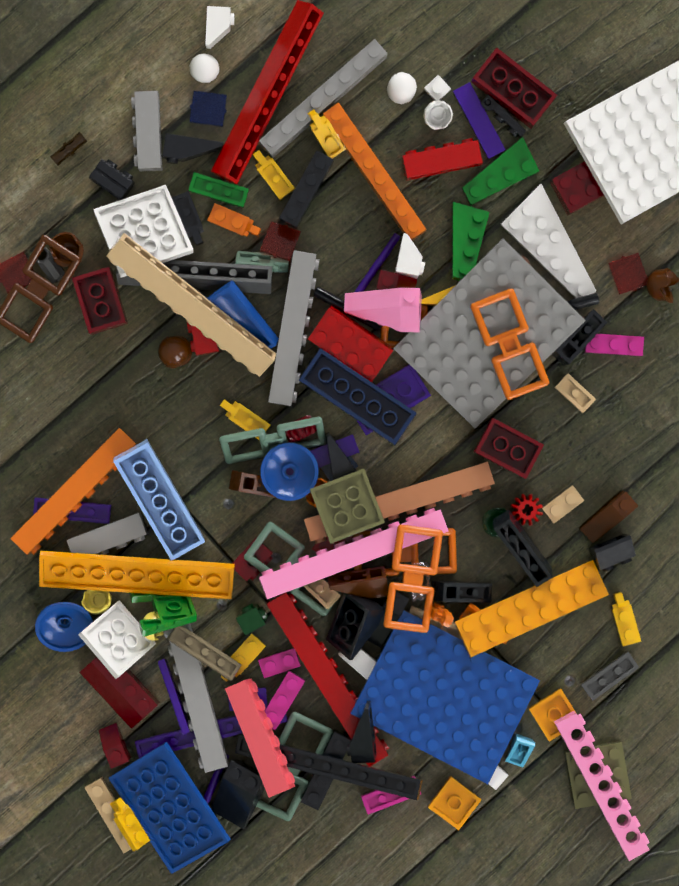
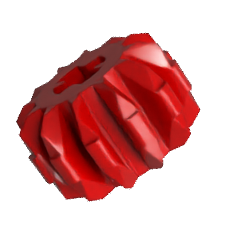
[511,494,543,526]

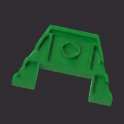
[129,593,197,637]

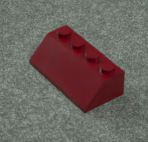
[79,657,160,729]

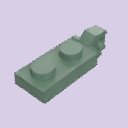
[235,251,289,273]

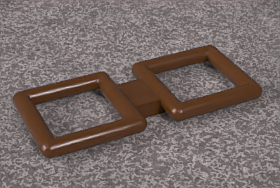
[0,235,81,343]

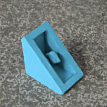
[505,733,535,767]

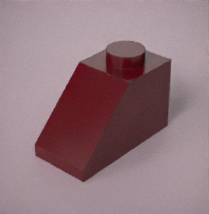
[376,270,417,290]
[99,722,131,769]

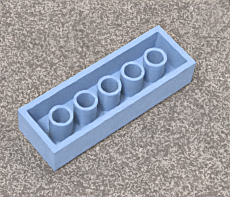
[113,439,205,561]

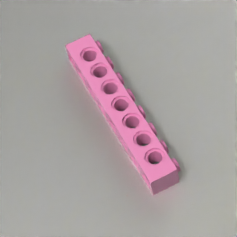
[554,711,650,861]

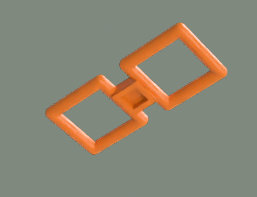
[470,288,549,400]
[383,524,443,633]
[353,528,457,576]

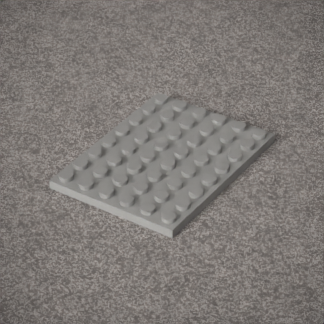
[393,238,585,428]

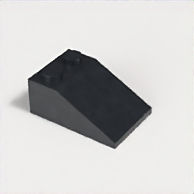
[326,593,385,660]
[212,759,265,829]

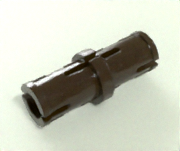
[50,132,87,166]

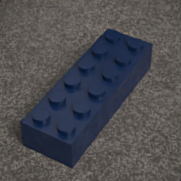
[299,348,417,446]

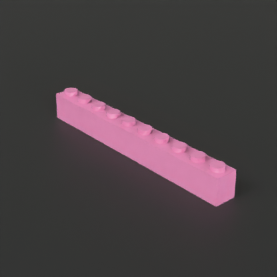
[259,508,448,599]

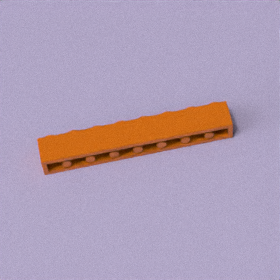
[323,102,427,241]
[10,428,137,555]

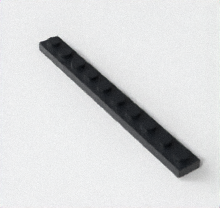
[235,734,423,800]

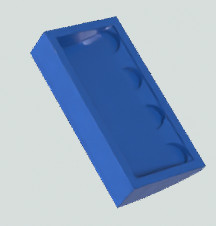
[207,280,279,349]

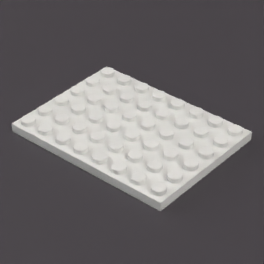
[563,61,679,224]

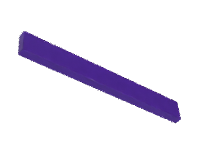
[135,707,288,758]

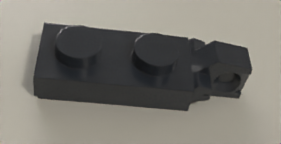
[480,95,526,138]
[172,191,204,246]

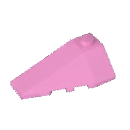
[344,288,422,333]

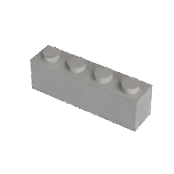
[131,91,163,171]
[66,512,149,555]

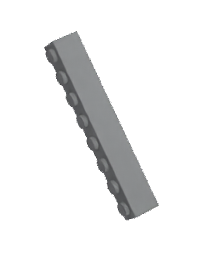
[259,39,387,158]
[268,250,320,407]
[163,623,229,773]

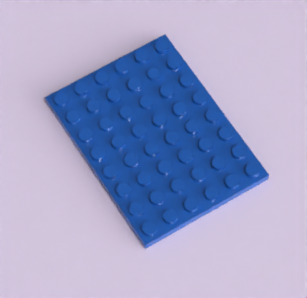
[350,610,540,784]

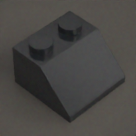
[589,534,636,572]

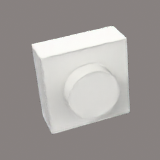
[424,75,451,101]

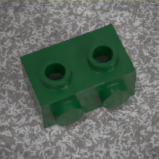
[236,603,268,635]

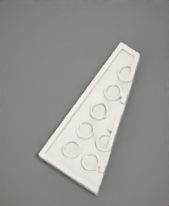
[501,184,596,298]

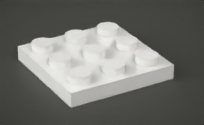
[78,600,156,679]

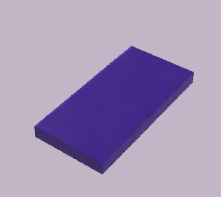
[357,364,431,435]

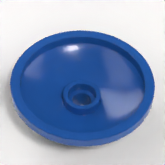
[261,443,319,501]
[35,602,93,652]

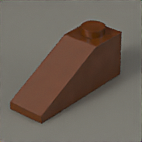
[229,470,276,498]
[580,491,638,543]
[328,566,388,599]

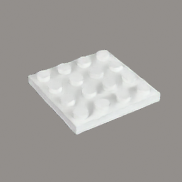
[93,185,193,278]

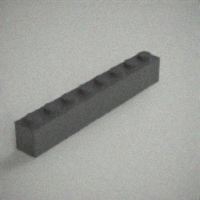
[116,260,272,294]

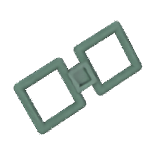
[219,417,327,464]
[244,522,343,616]
[256,712,333,821]

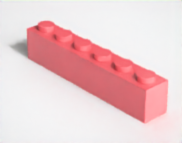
[225,678,295,798]

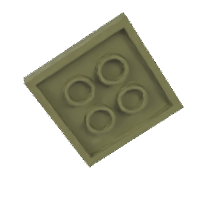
[310,469,385,544]
[564,741,632,809]

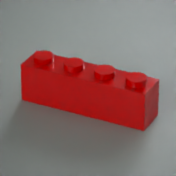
[402,138,483,181]

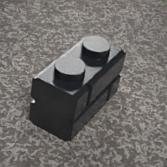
[89,159,135,200]

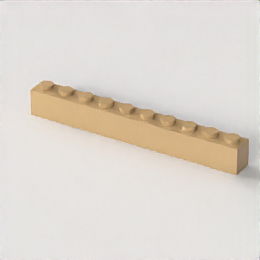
[106,233,276,377]

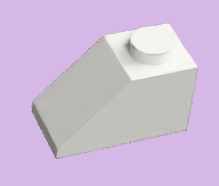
[205,6,235,49]

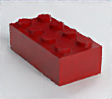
[308,305,394,382]

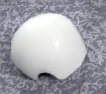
[189,53,219,83]
[387,72,417,104]
[423,100,453,130]

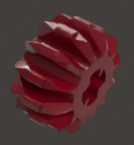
[285,415,317,443]

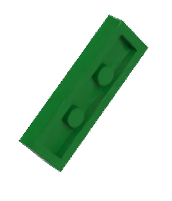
[188,172,249,208]

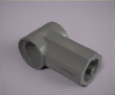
[36,247,65,284]

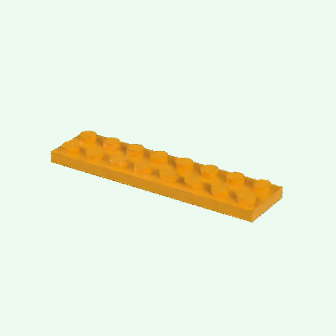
[454,560,609,657]

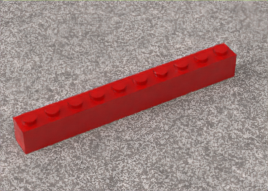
[211,0,324,184]
[267,592,389,767]

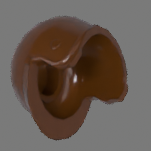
[49,232,84,267]
[646,268,679,303]
[158,336,192,368]

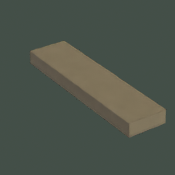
[167,626,241,681]

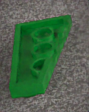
[462,137,539,206]
[452,202,490,281]

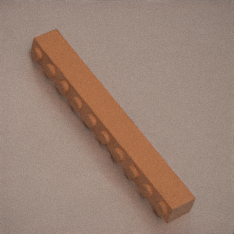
[304,462,495,544]

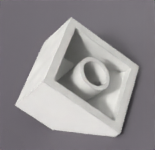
[395,233,425,279]

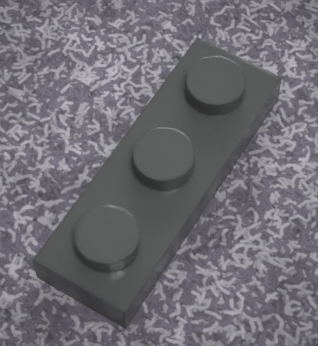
[581,651,639,701]

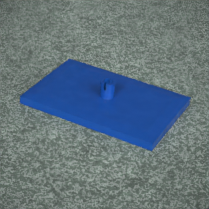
[108,742,231,874]

